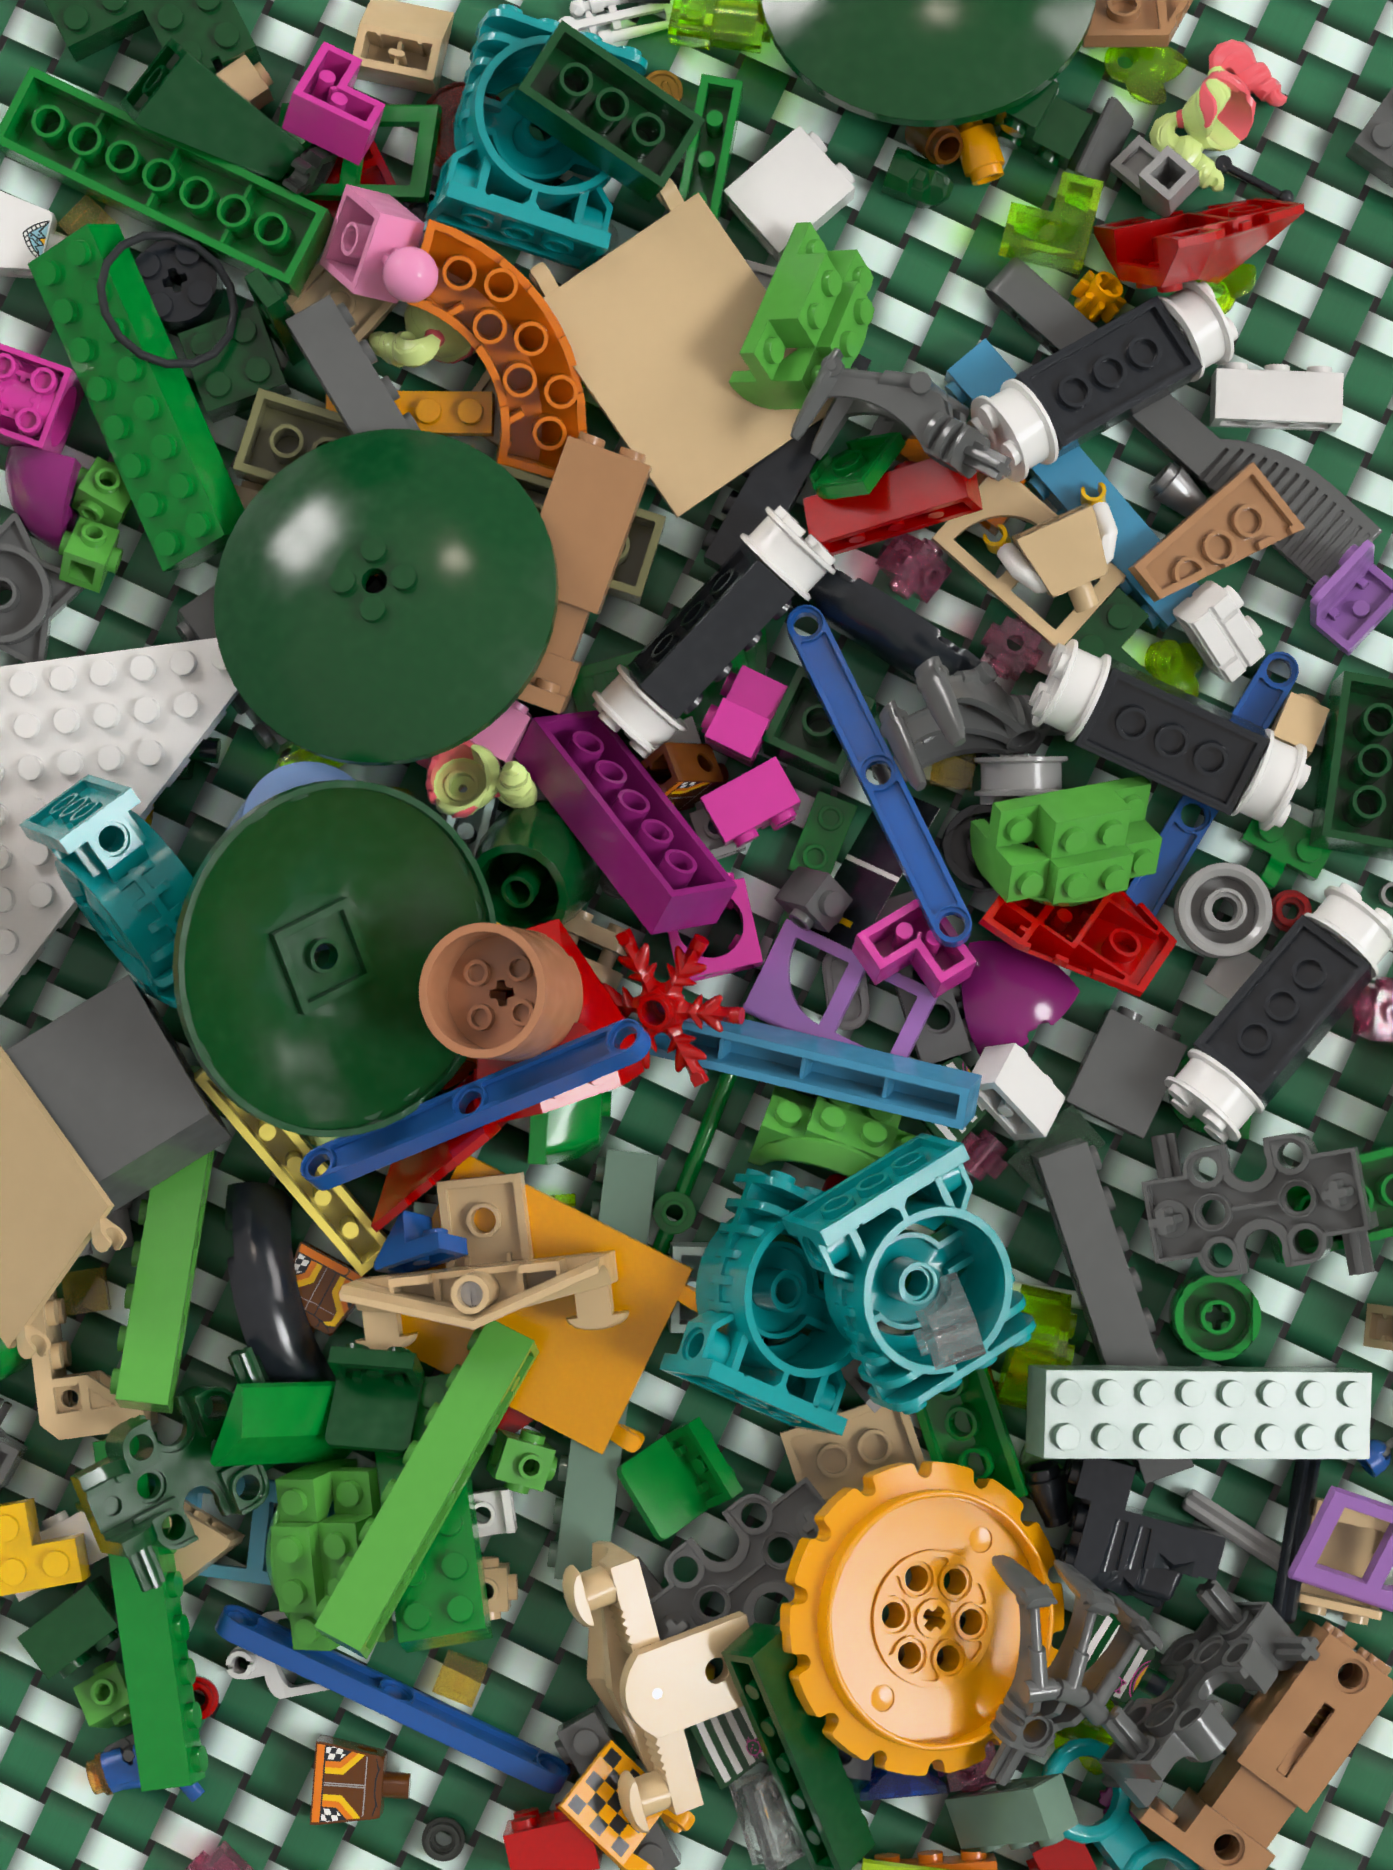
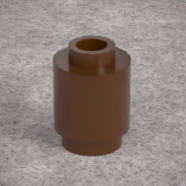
[905,125,963,165]

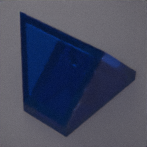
[858,1765,947,1801]

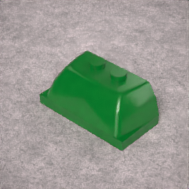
[528,1091,612,1165]

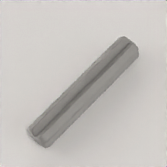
[1181,1489,1281,1571]

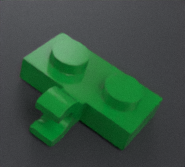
[1239,816,1332,891]

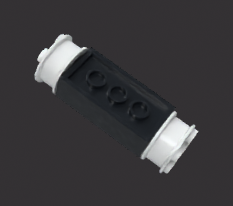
[967,280,1238,482]
[592,505,836,759]
[1029,639,1311,831]
[1164,883,1393,1144]

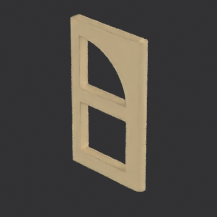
[931,476,1126,649]

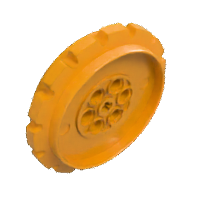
[780,1461,1064,1776]

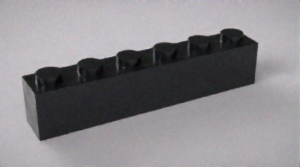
[701,354,872,570]

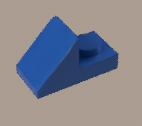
[374,1210,468,1274]

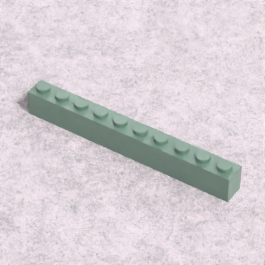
[547,1149,659,1580]

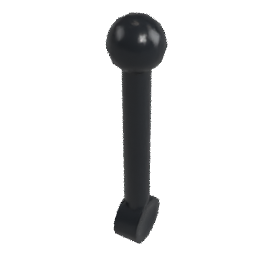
[1215,155,1294,202]

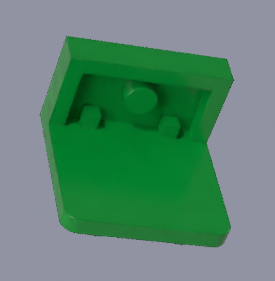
[617,1417,744,1541]

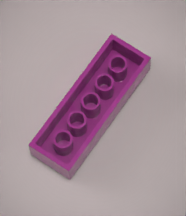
[514,710,737,935]

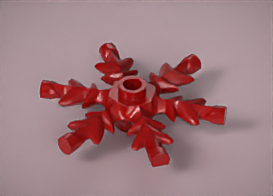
[603,928,745,1088]

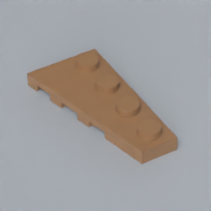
[1128,462,1305,602]

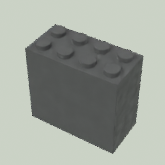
[5,974,232,1215]

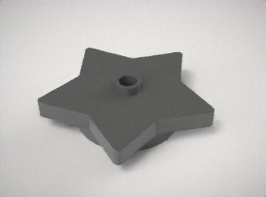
[0,513,85,663]

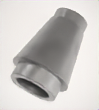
[1148,463,1207,518]

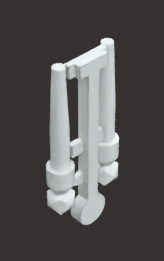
[558,0,676,45]

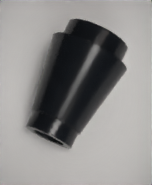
[1024,1460,1069,1528]

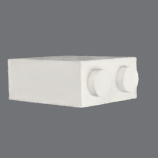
[723,125,855,263]

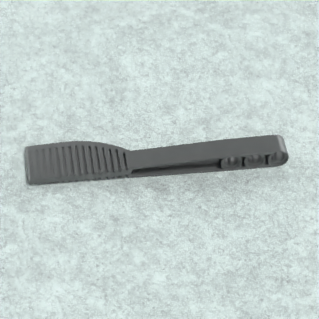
[985,257,1382,585]

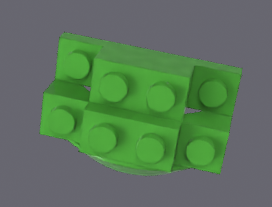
[729,222,875,410]
[970,775,1162,906]
[748,1085,916,1196]
[266,1459,394,1651]

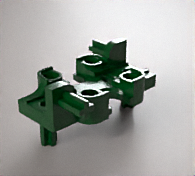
[70,1346,280,1592]

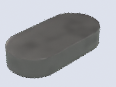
[822,953,870,1030]

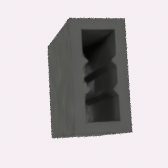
[1064,1006,1188,1139]

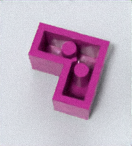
[282,41,386,166]
[701,665,788,767]
[700,756,801,848]
[852,899,977,998]

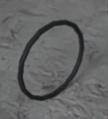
[96,232,239,368]

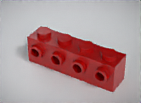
[803,458,983,556]

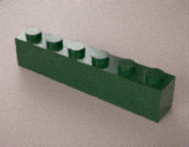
[721,1622,876,1870]

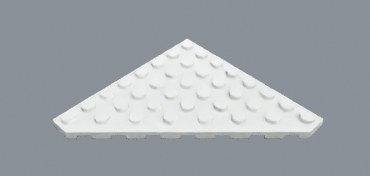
[0,638,239,1007]

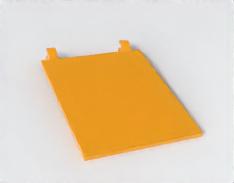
[401,1156,698,1454]

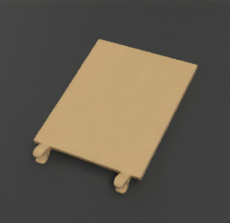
[529,178,834,518]
[0,1045,127,1359]

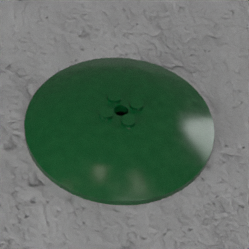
[761,0,1096,127]
[214,429,559,766]
[173,780,497,1137]

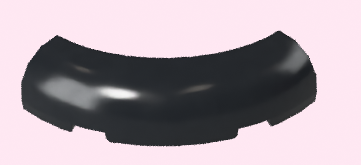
[789,564,998,683]
[225,1181,336,1383]

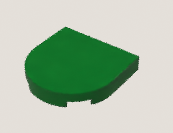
[809,432,906,499]

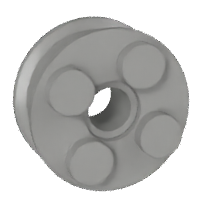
[974,755,1068,805]
[1174,862,1272,959]

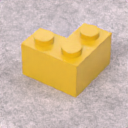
[0,1498,91,1596]

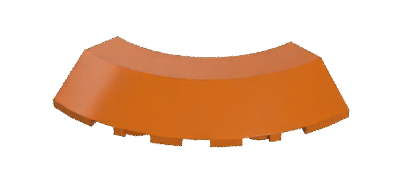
[407,219,587,479]

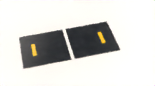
[810,796,940,950]

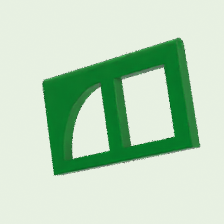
[269,103,442,203]

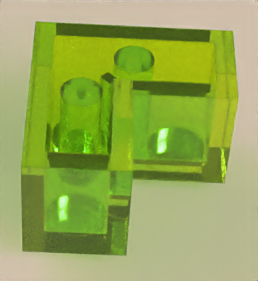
[998,172,1104,275]
[997,1284,1077,1410]

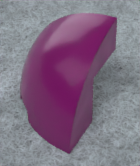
[5,446,82,551]
[962,941,1080,1056]

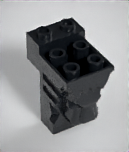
[1057,1459,1226,1608]

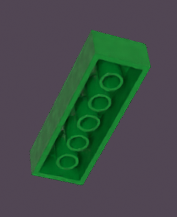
[375,1373,493,1653]

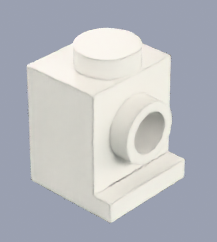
[473,1487,518,1537]

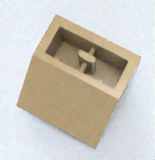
[353,0,454,95]

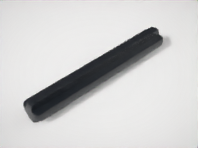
[1272,1459,1321,1624]

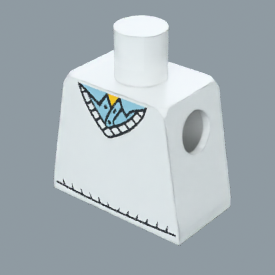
[0,191,66,278]

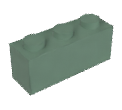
[945,1773,1079,1853]

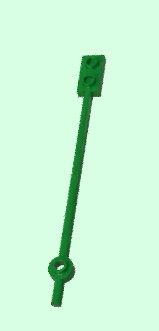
[652,791,858,1255]

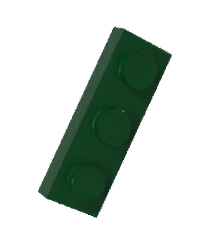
[244,268,305,366]

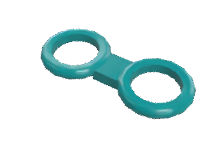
[1041,1738,1201,1870]

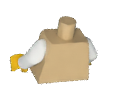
[983,482,1118,613]

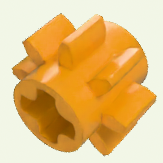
[1071,270,1126,324]

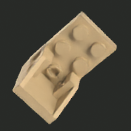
[31,1290,159,1440]

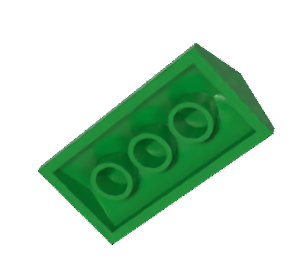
[916,1367,1029,1498]
[210,1381,353,1467]

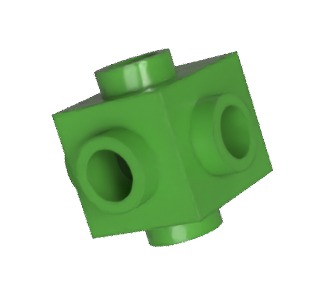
[71,456,133,529]
[58,517,123,593]
[486,1428,558,1494]
[73,1660,132,1729]

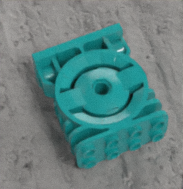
[426,4,648,271]
[19,774,193,1008]
[781,1133,1036,1415]
[659,1168,854,1436]

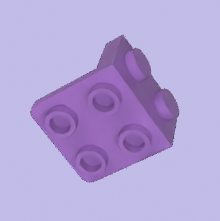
[1309,539,1393,656]

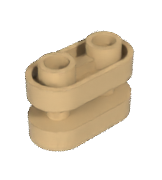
[563,910,627,991]

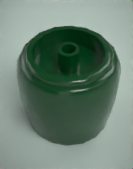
[475,800,603,929]

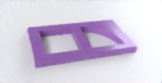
[743,918,938,1058]
[1288,1485,1393,1612]

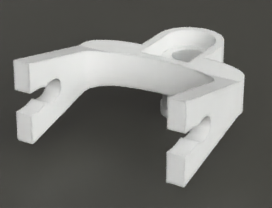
[226,1609,329,1699]

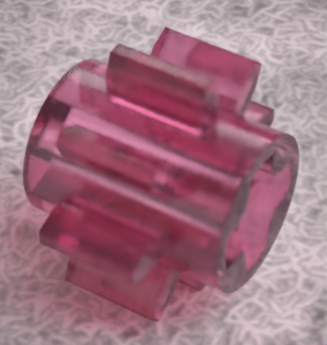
[960,1129,1009,1182]

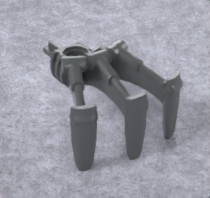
[790,348,1012,481]
[872,656,1065,791]
[985,1555,1163,1786]

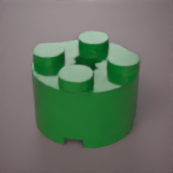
[1169,1273,1261,1361]

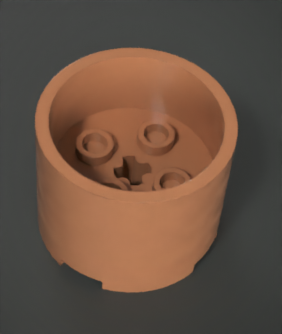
[419,922,583,1062]

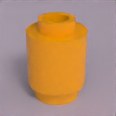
[958,120,1005,186]

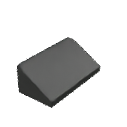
[1072,96,1134,194]

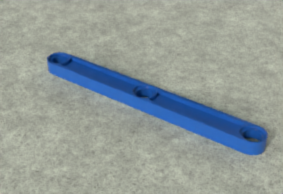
[787,605,972,948]
[1124,651,1299,917]
[300,1018,651,1191]
[215,1604,570,1794]

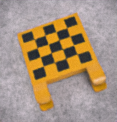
[558,1740,695,1870]

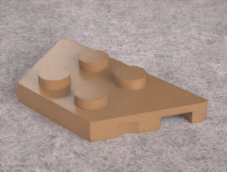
[1082,0,1193,47]

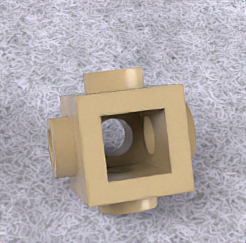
[482,1556,518,1620]

